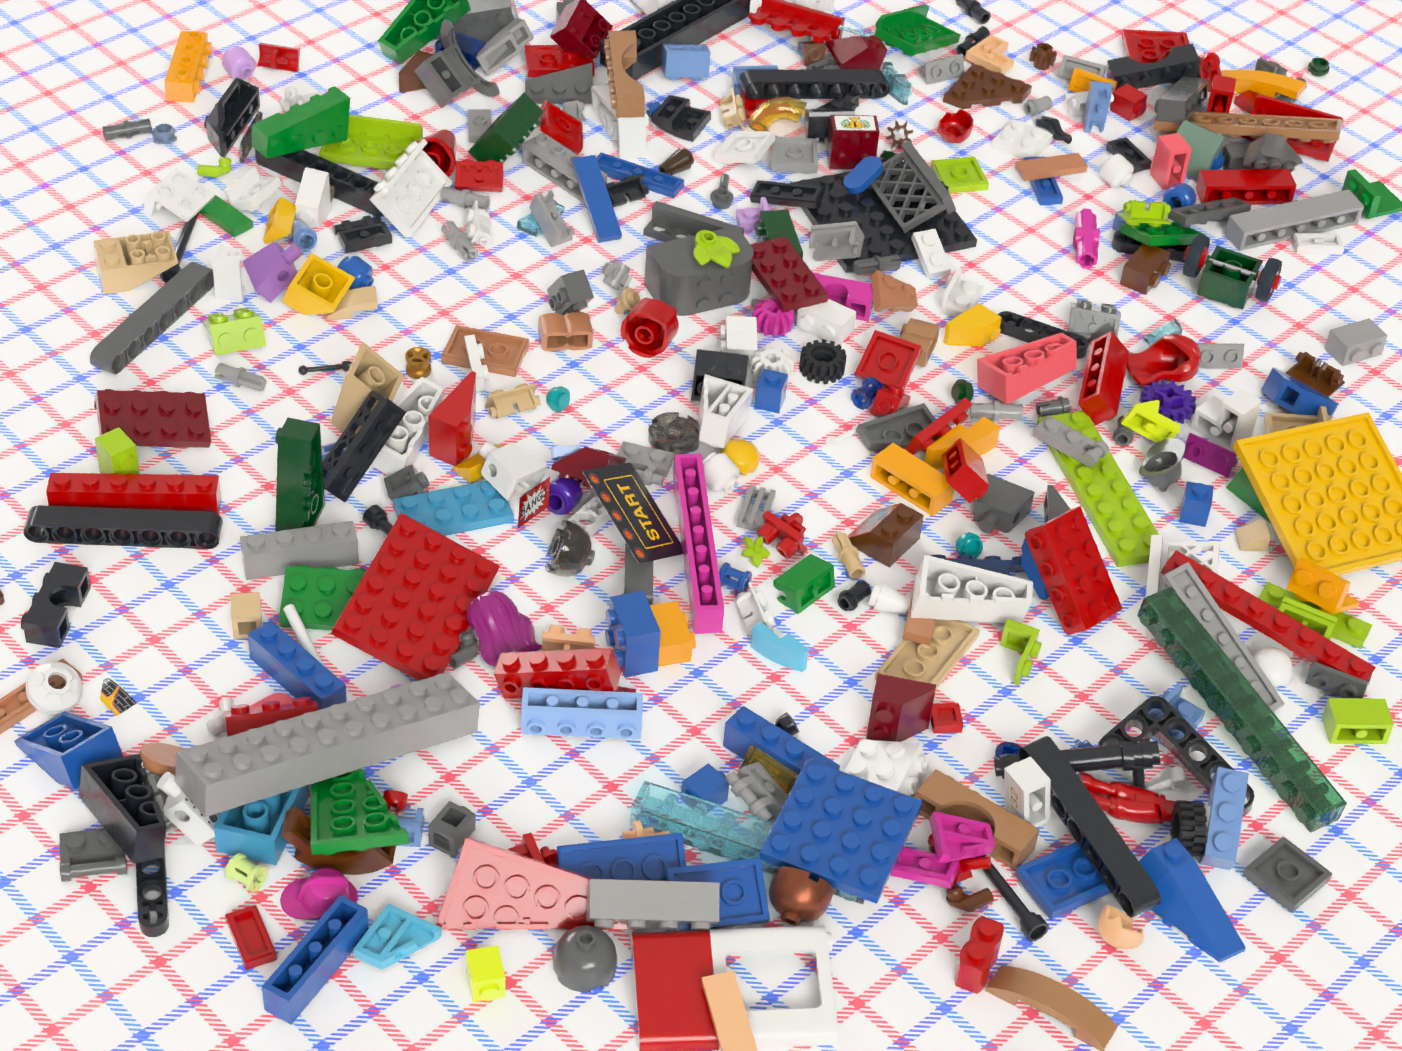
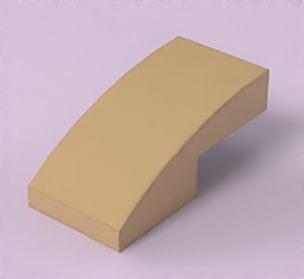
[326,286,378,321]

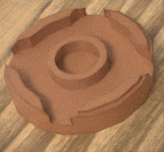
[139,743,184,776]

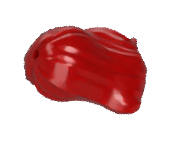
[1127,334,1201,387]

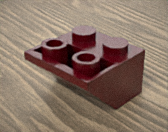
[549,0,613,59]
[551,447,627,489]

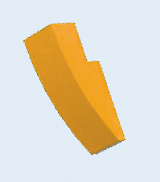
[925,417,1000,469]

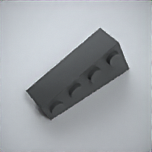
[433,0,519,42]

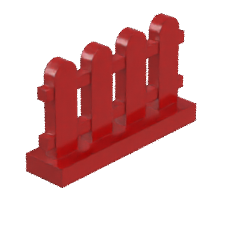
[748,0,845,43]

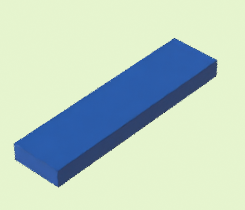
[596,152,684,199]
[572,155,622,243]

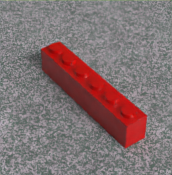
[46,473,222,515]

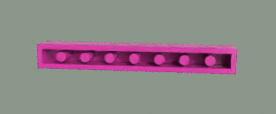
[673,454,724,634]

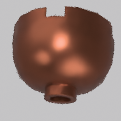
[769,866,834,926]

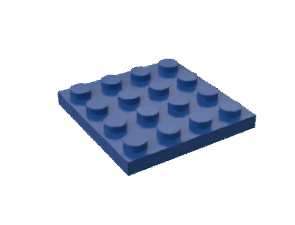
[759,759,923,904]

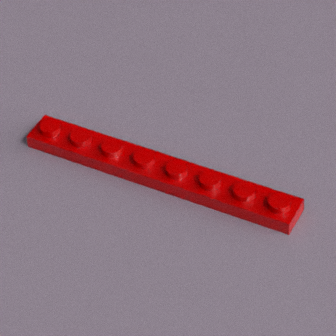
[1161,550,1376,681]

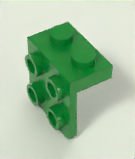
[1342,169,1402,219]

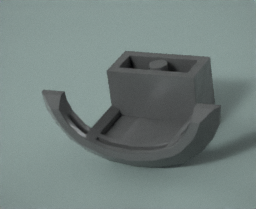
[414,19,500,108]

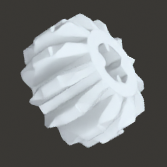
[750,347,794,383]

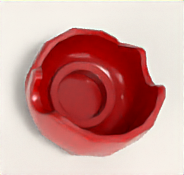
[937,109,974,143]

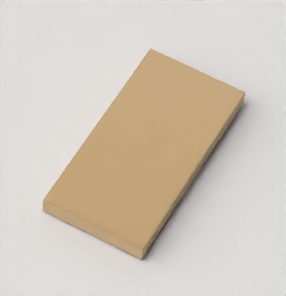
[874,619,980,691]

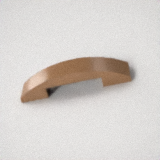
[986,965,1118,1051]

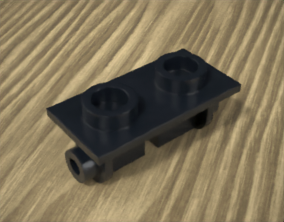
[606,174,649,208]

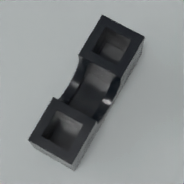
[21,562,91,648]

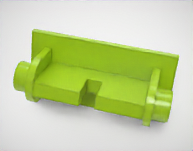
[1118,200,1171,227]

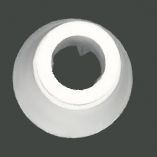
[868,583,911,615]

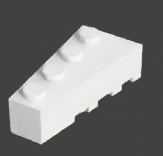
[371,377,444,476]
[910,555,1033,623]

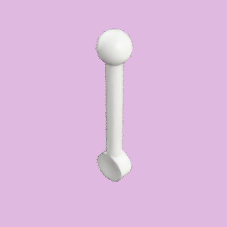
[825,421,867,448]

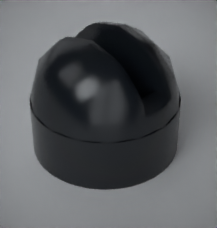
[774,712,800,736]

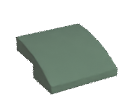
[1177,120,1226,179]

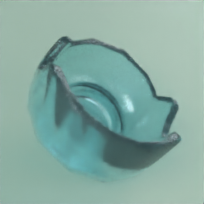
[1143,318,1183,346]

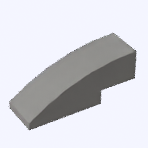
[475,18,534,76]

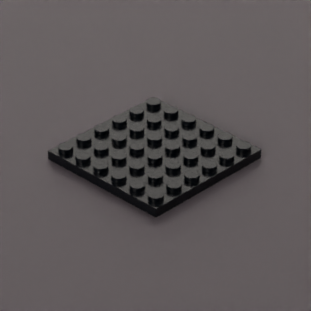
[791,161,977,273]

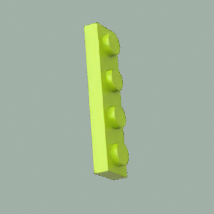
[1258,582,1373,649]

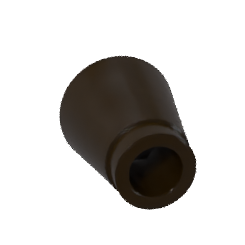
[659,148,694,175]

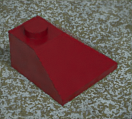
[825,35,888,70]

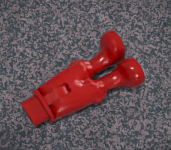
[1077,772,1175,825]

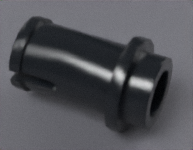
[837,580,871,611]

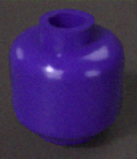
[547,477,582,515]

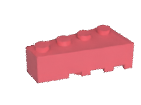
[977,333,1077,405]

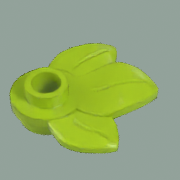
[693,230,740,268]

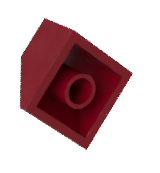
[866,674,936,742]

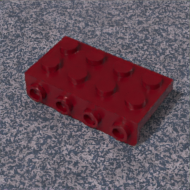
[94,389,211,448]

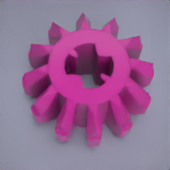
[752,298,795,338]

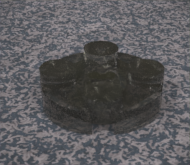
[648,412,700,454]

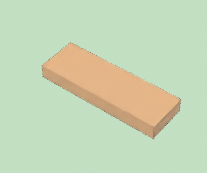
[702,970,758,1051]

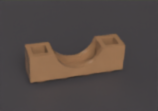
[915,769,1040,871]

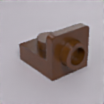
[798,41,826,67]

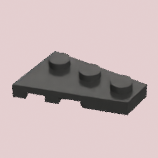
[525,63,593,104]
[856,403,939,450]

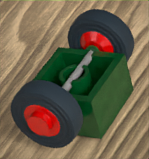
[1183,234,1282,310]

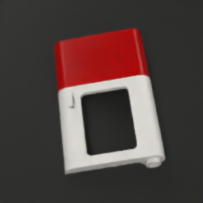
[631,925,838,1051]

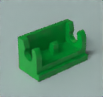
[773,554,835,614]

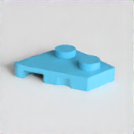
[353,903,442,970]

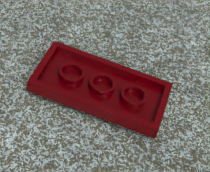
[750,236,828,313]

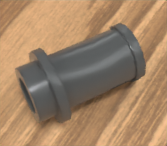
[1036,396,1071,417]
[1113,415,1134,446]

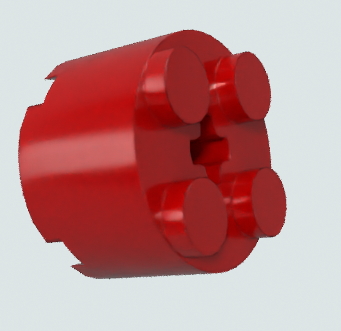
[620,298,679,358]

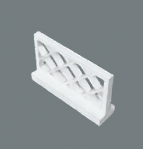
[1144,535,1220,637]

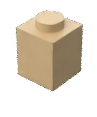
[230,592,262,639]

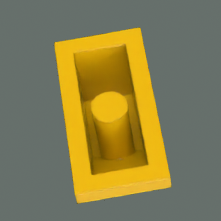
[943,303,1002,347]

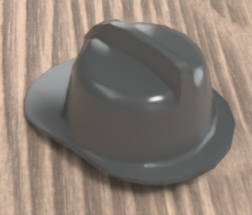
[1138,438,1186,492]

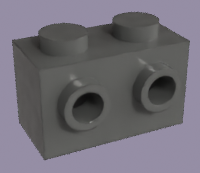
[547,269,594,315]

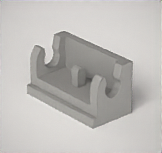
[529,190,574,247]
[809,221,865,261]

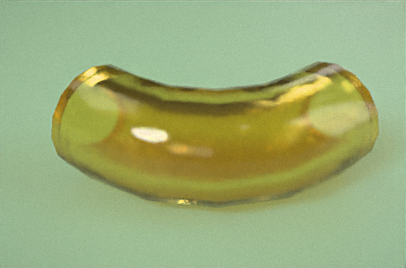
[747,97,807,131]

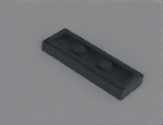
[750,180,825,209]

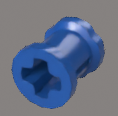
[719,562,752,594]

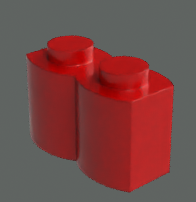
[955,916,1004,994]

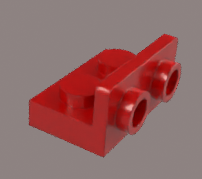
[455,159,504,192]

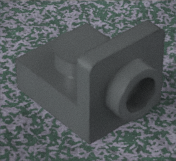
[1255,58,1288,76]
[384,464,430,502]

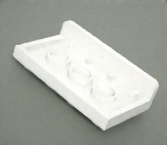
[369,139,453,239]
[844,739,929,797]

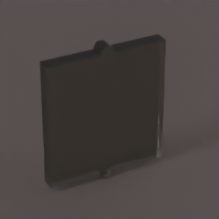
[238,111,263,163]

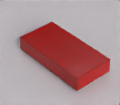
[225,905,277,970]

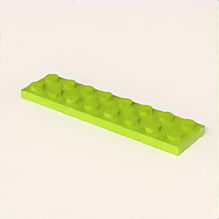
[1036,411,1159,568]

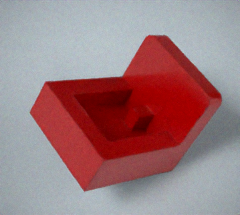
[870,385,911,417]

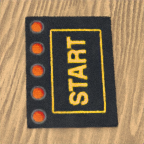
[582,463,683,564]

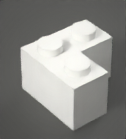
[1191,388,1262,452]

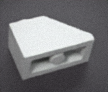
[295,167,331,228]

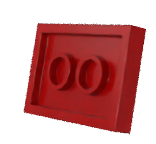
[524,45,595,78]

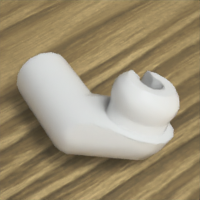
[206,697,235,735]

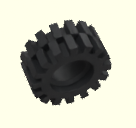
[799,339,847,384]
[1170,800,1207,857]

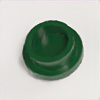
[1308,57,1330,77]
[951,379,974,404]

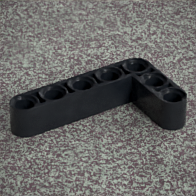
[1098,696,1255,816]

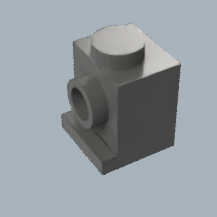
[428,801,476,858]

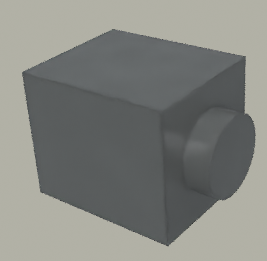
[1222,143,1255,170]

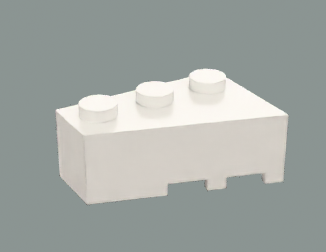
[699,374,754,448]

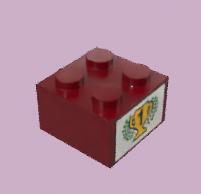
[826,115,880,170]

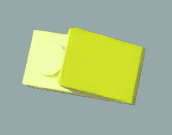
[1121,400,1180,443]

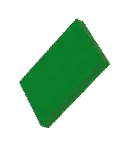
[1120,222,1206,246]

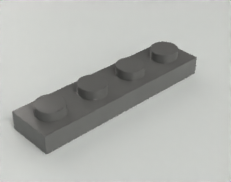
[1168,197,1251,228]

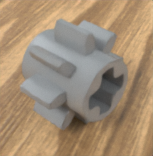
[600,260,633,290]

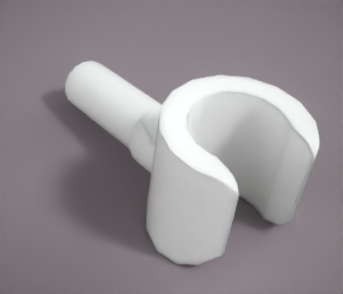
[1145,767,1186,791]

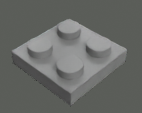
[771,136,818,174]

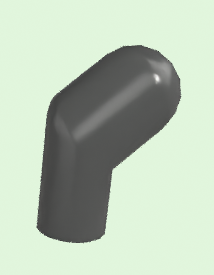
[449,631,478,669]

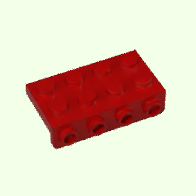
[1241,95,1344,162]
[1024,506,1123,635]

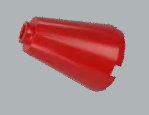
[417,129,456,177]

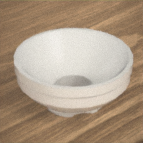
[25,661,82,715]

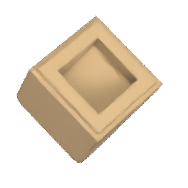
[1235,519,1271,551]

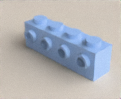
[521,688,643,739]

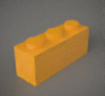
[870,443,954,517]

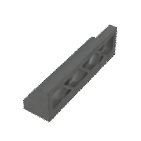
[643,201,744,242]

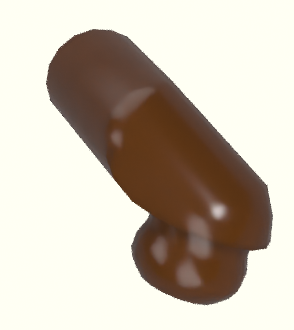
[946,884,994,912]

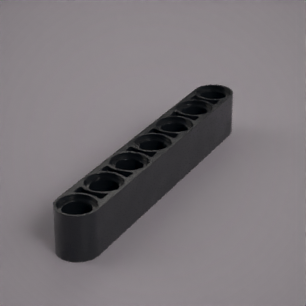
[739,69,890,99]
[255,149,384,217]
[23,505,223,549]
[1018,736,1161,918]

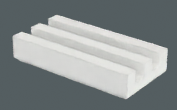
[1291,233,1345,255]

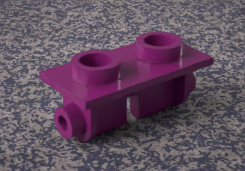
[1183,433,1239,478]

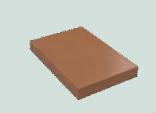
[441,325,530,377]

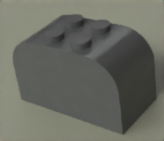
[644,226,754,316]

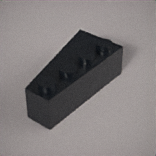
[79,753,167,864]

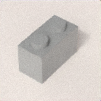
[1324,318,1388,366]

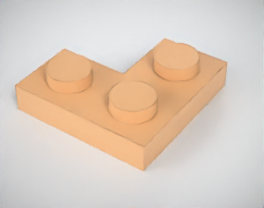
[965,34,1014,74]

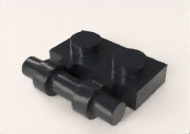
[332,215,392,253]

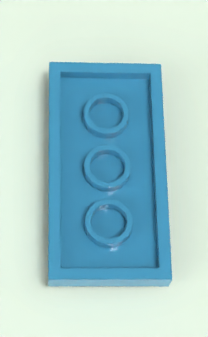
[393,481,514,536]

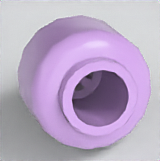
[222,46,256,80]

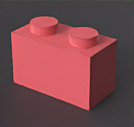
[1150,133,1192,190]

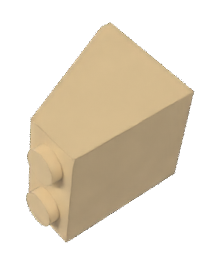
[330,342,404,434]

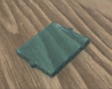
[838,25,885,42]

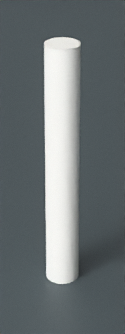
[283,604,324,665]

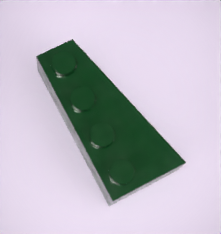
[275,417,325,532]

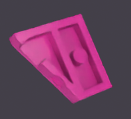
[929,811,995,863]

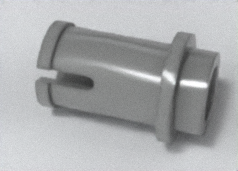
[1023,95,1053,116]

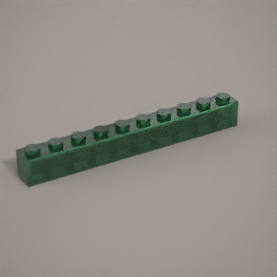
[1137,587,1347,833]

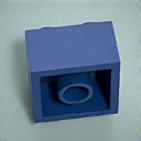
[605,591,661,678]

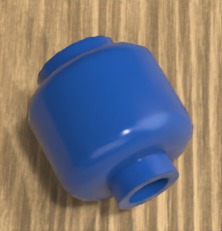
[1162,183,1196,209]
[337,256,374,290]

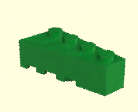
[378,0,471,65]
[251,86,350,158]

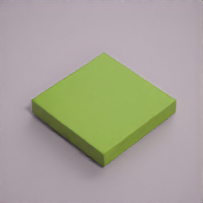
[930,156,989,194]

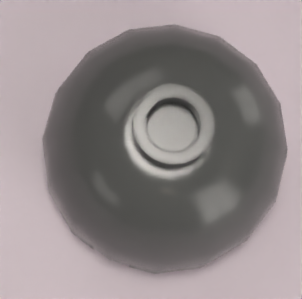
[552,925,618,993]

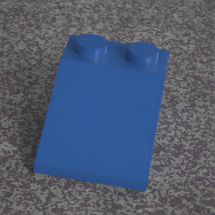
[14,711,124,789]

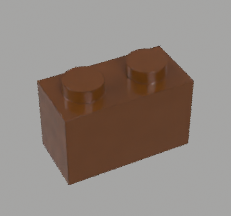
[1120,243,1171,295]

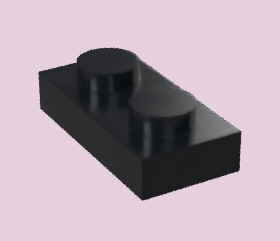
[1106,137,1152,174]

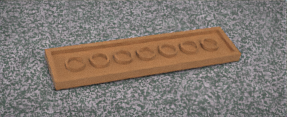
[1153,111,1342,143]

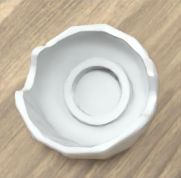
[1253,647,1293,688]

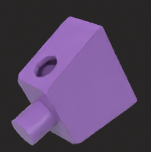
[242,242,303,303]

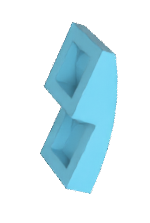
[750,622,809,672]

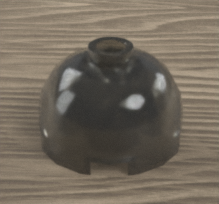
[545,520,595,577]

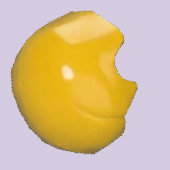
[720,439,761,476]

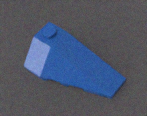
[1139,838,1246,963]

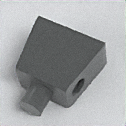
[974,473,1035,534]

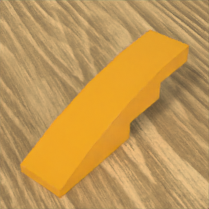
[1221,69,1307,100]

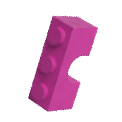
[813,273,874,322]

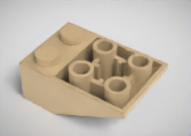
[93,231,178,294]

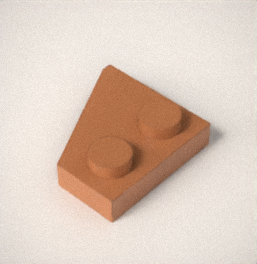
[871,270,918,312]

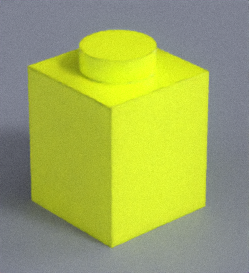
[466,945,505,1002]

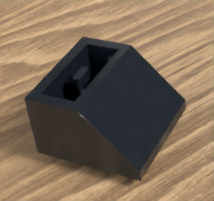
[691,349,749,402]

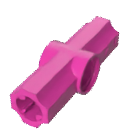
[1073,208,1100,269]

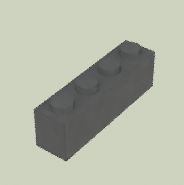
[1155,76,1209,123]

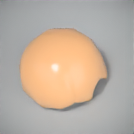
[1097,904,1144,949]

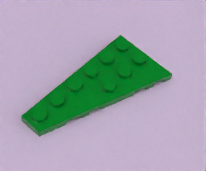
[311,768,410,855]

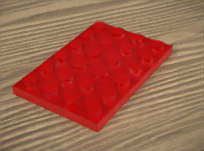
[331,513,500,681]

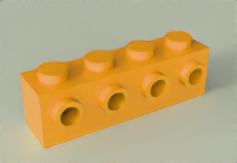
[164,31,212,103]

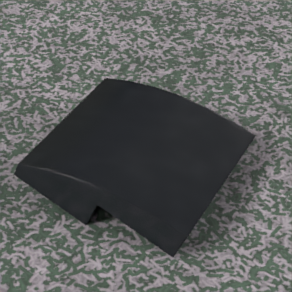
[651,94,711,142]

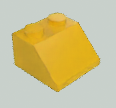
[282,253,355,315]

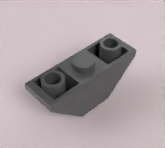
[1243,133,1303,172]

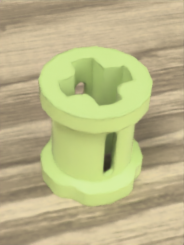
[225,853,268,893]

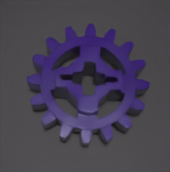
[1139,380,1196,424]

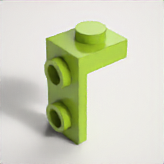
[1000,619,1042,686]

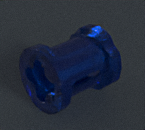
[850,377,883,410]

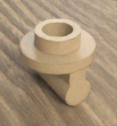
[614,287,641,315]

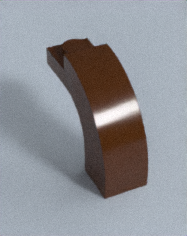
[281,807,396,875]

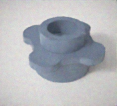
[152,123,177,145]

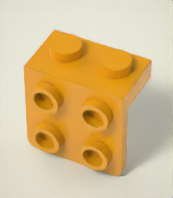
[1286,558,1360,615]

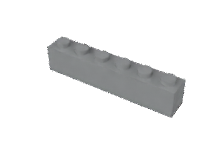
[1224,189,1364,251]

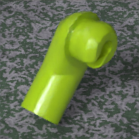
[197,157,232,178]

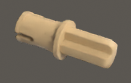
[832,531,866,580]

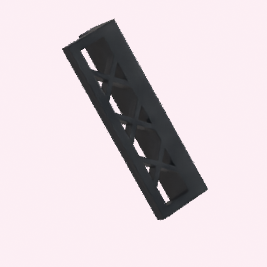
[322,390,406,503]

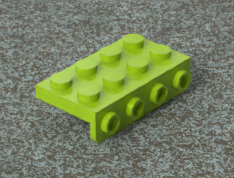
[319,114,423,170]

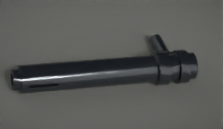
[994,739,1160,789]

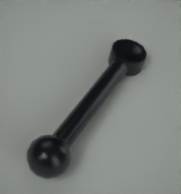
[298,361,352,375]

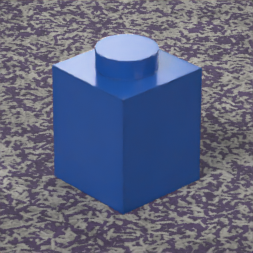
[754,369,788,414]
[1179,481,1214,527]
[680,763,729,819]

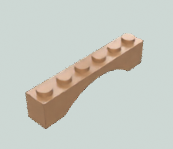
[604,30,645,118]

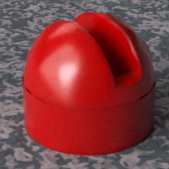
[383,790,408,814]

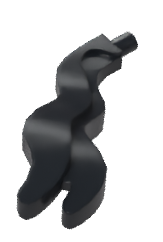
[1035,115,1072,144]

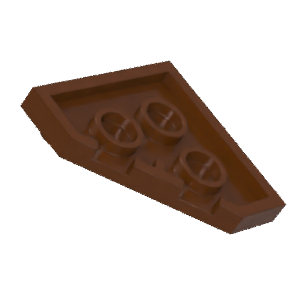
[943,64,1032,109]

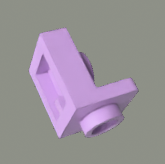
[736,197,772,231]

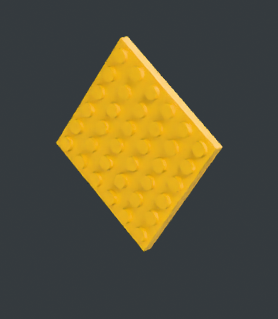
[1232,412,1402,576]

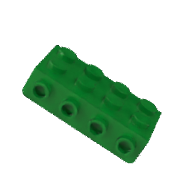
[874,4,961,56]
[278,565,366,630]

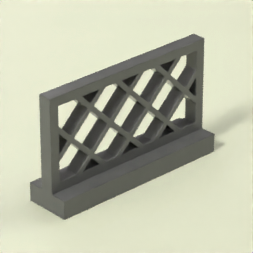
[870,140,956,233]

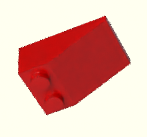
[428,371,476,466]

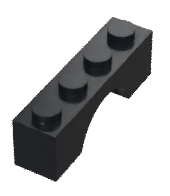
[1107,43,1200,90]

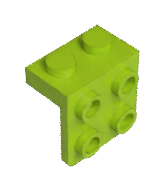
[203,308,266,356]

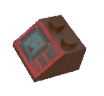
[848,503,924,568]

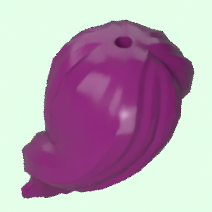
[466,590,542,667]

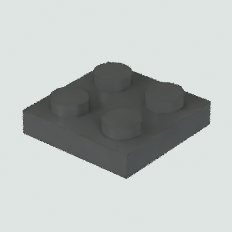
[1243,836,1333,913]

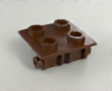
[1285,352,1345,397]

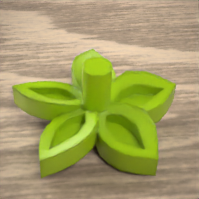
[741,536,771,568]

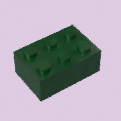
[468,92,544,163]

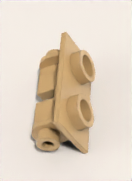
[720,87,746,131]
[484,383,541,419]

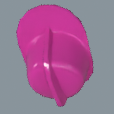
[280,868,358,920]

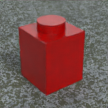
[1110,84,1148,122]

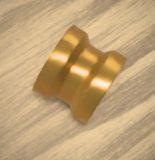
[405,347,431,379]

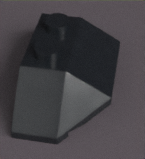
[204,78,260,157]

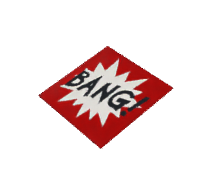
[518,477,550,528]

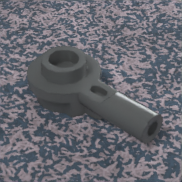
[710,173,734,209]

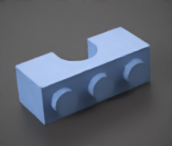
[1199,767,1249,870]

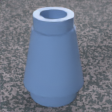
[292,220,317,251]

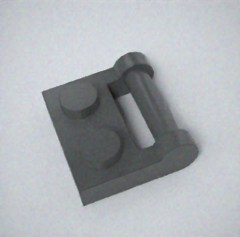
[59,828,127,882]

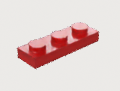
[906,397,973,455]

